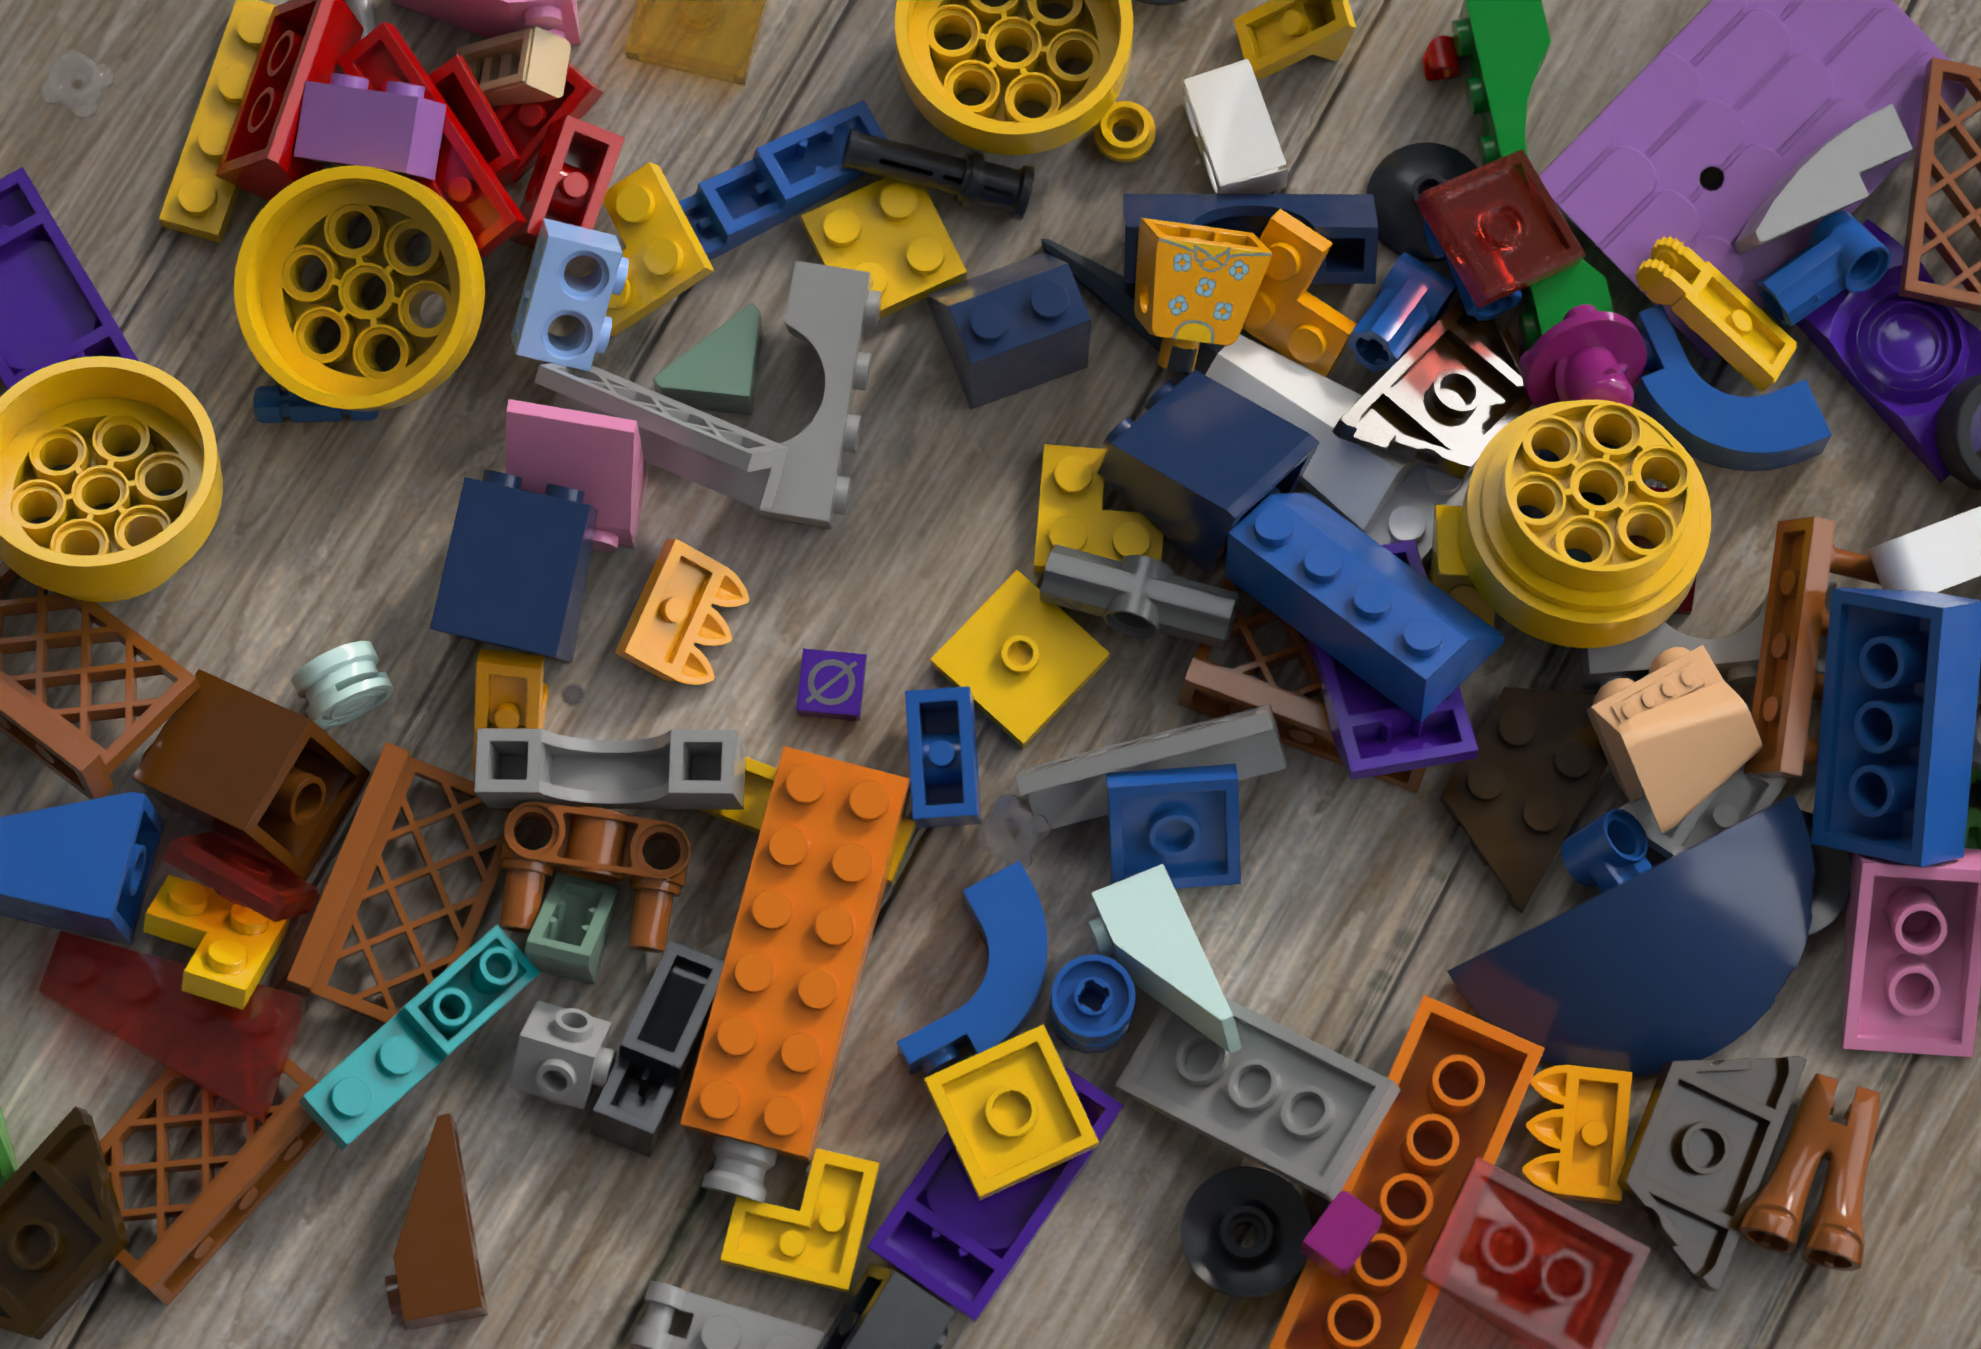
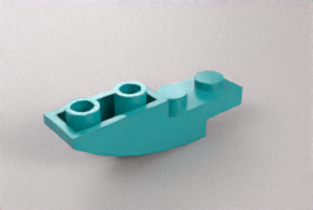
[298,925,541,1150]

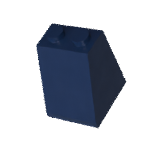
[926,253,1091,410]
[1098,370,1320,575]
[430,469,598,663]

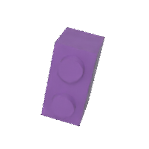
[294,73,447,180]

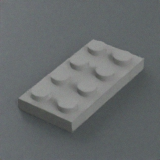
[1115,997,1400,1202]

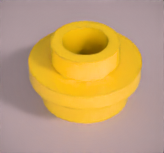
[1094,101,1156,163]

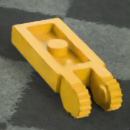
[1635,236,1797,393]

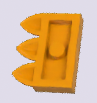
[615,538,750,685]
[1522,1065,1632,1205]

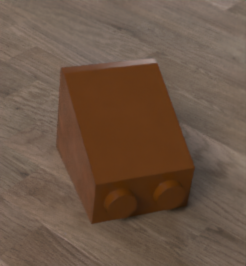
[132,669,371,882]

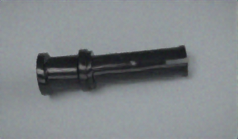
[841,128,1035,221]

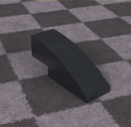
[590,940,724,1157]

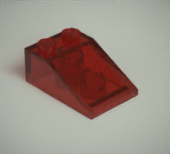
[1419,1157,1651,1349]

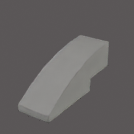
[1735,103,1913,254]

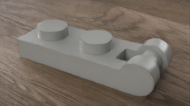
[631,1281,826,1349]

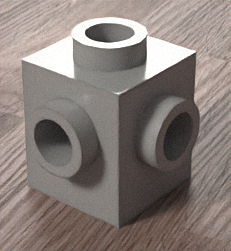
[509,1000,617,1110]

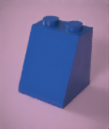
[0,792,165,946]

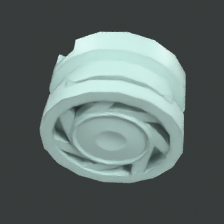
[291,641,394,730]

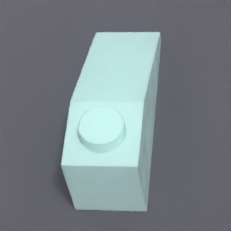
[1088,864,1242,1054]

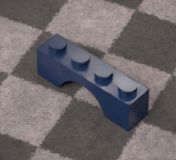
[1122,194,1378,284]

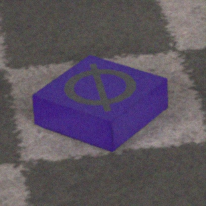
[796,648,867,721]

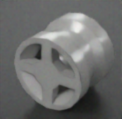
[701,1136,778,1203]

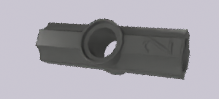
[1040,544,1240,649]

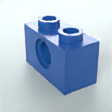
[905,686,982,829]

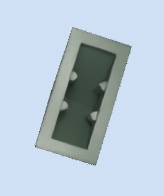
[652,302,763,415]
[525,873,619,985]

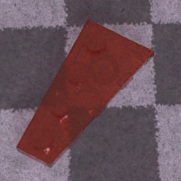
[38,931,307,1124]

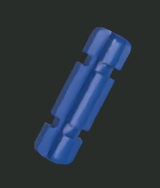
[253,386,378,423]

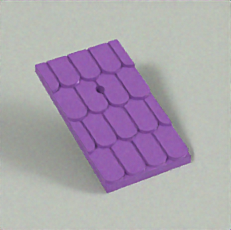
[1534,0,1968,360]

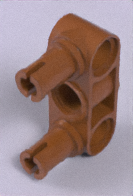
[499,802,691,953]

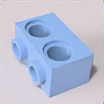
[511,218,629,372]

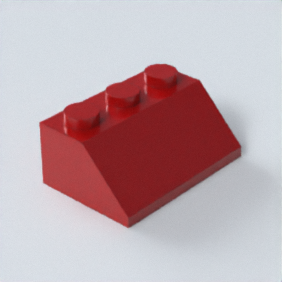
[215,0,364,201]

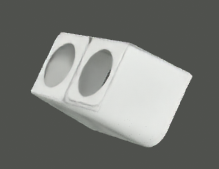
[1182,59,1288,194]

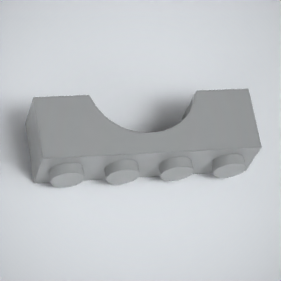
[753,261,882,529]
[1578,579,1837,690]
[474,728,746,810]

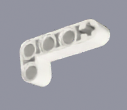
[1867,506,1981,593]

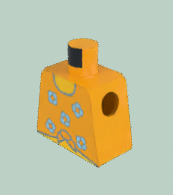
[1134,218,1272,373]

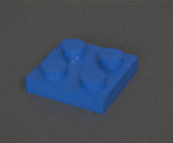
[1106,764,1241,889]

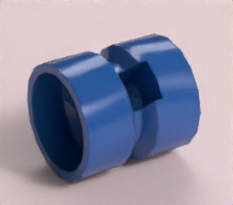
[1050,954,1136,1054]

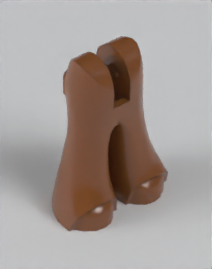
[1739,1073,1880,1271]

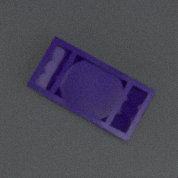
[0,167,139,390]
[1796,219,1981,483]
[1304,540,1478,780]
[867,1033,1124,1323]

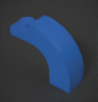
[1634,304,1832,471]
[897,860,1048,1076]

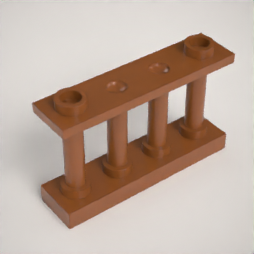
[1743,516,1881,778]

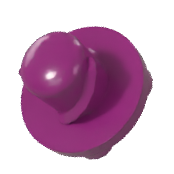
[1518,304,1647,408]

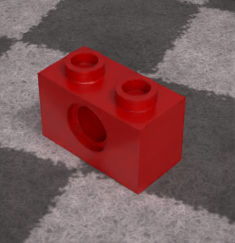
[509,115,625,261]

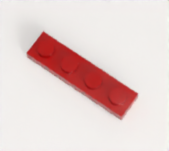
[337,21,527,260]

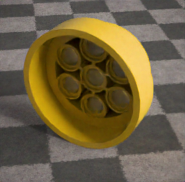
[895,0,1133,155]
[234,166,485,412]
[0,356,223,602]
[1459,400,1711,648]

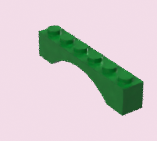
[1452,0,1614,351]

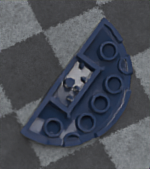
[1447,794,1815,1077]

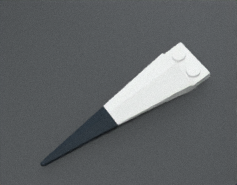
[1041,239,1474,567]

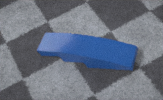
[679,100,887,260]

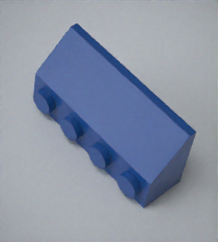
[1225,492,1505,723]
[1811,587,1981,867]

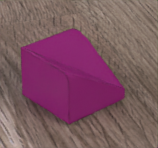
[1299,1191,1382,1279]

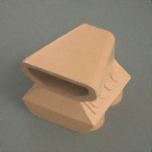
[1587,645,1763,834]

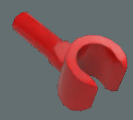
[1422,35,1467,81]

